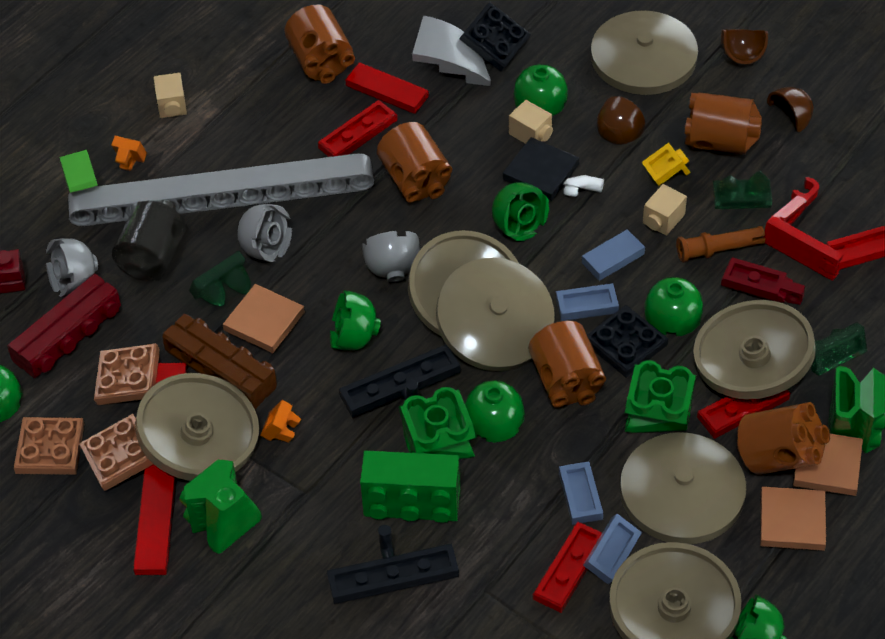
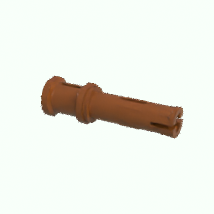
[676,226,765,262]

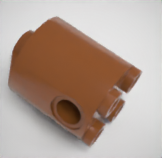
[285,5,355,84]
[685,92,762,155]
[377,122,453,202]
[528,320,606,407]
[737,402,830,475]

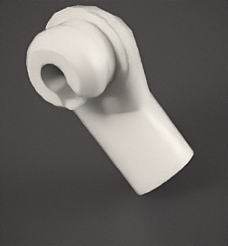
[563,175,604,197]

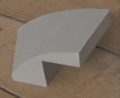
[412,16,491,86]

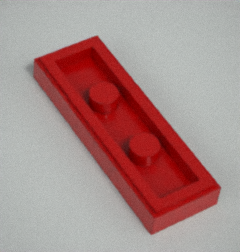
[345,62,429,114]
[318,100,397,157]
[697,390,790,439]
[533,522,602,613]

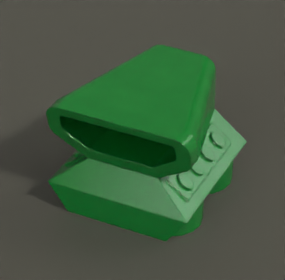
[624,360,697,433]
[828,366,885,453]
[398,387,476,459]
[179,459,262,554]

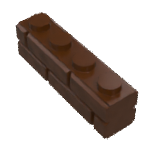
[162,313,277,409]

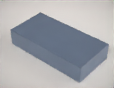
[582,229,645,281]
[556,283,619,321]
[559,461,603,525]
[583,514,642,584]

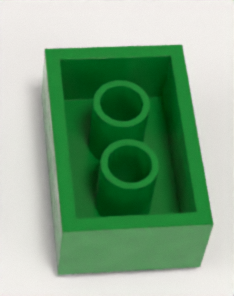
[360,450,460,523]

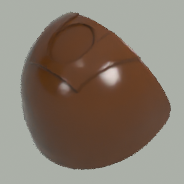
[721,29,768,64]
[767,87,813,132]
[597,96,645,145]

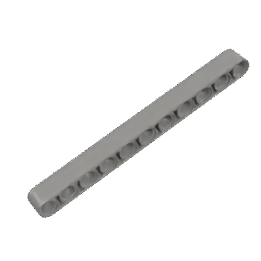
[68,154,374,226]

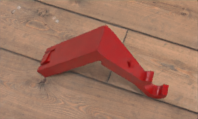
[763,177,844,281]
[826,226,885,270]

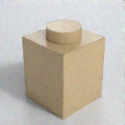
[154,73,187,118]
[509,100,553,144]
[643,184,687,236]

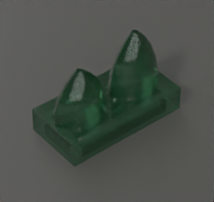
[712,170,773,209]
[189,251,251,306]
[811,322,867,376]

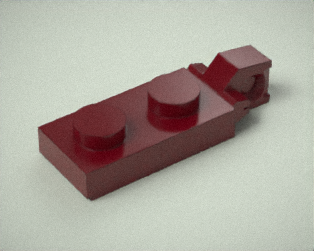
[721,258,805,305]

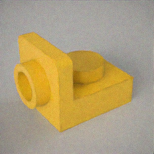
[642,142,691,186]

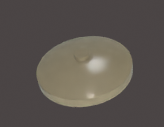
[591,11,698,95]
[408,230,519,336]
[436,258,555,371]
[693,300,816,399]
[135,373,259,481]
[620,432,746,544]
[609,542,741,639]

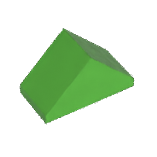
[59,150,98,193]

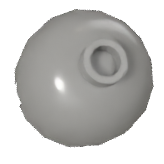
[237,204,292,262]
[362,231,420,282]
[46,238,98,297]

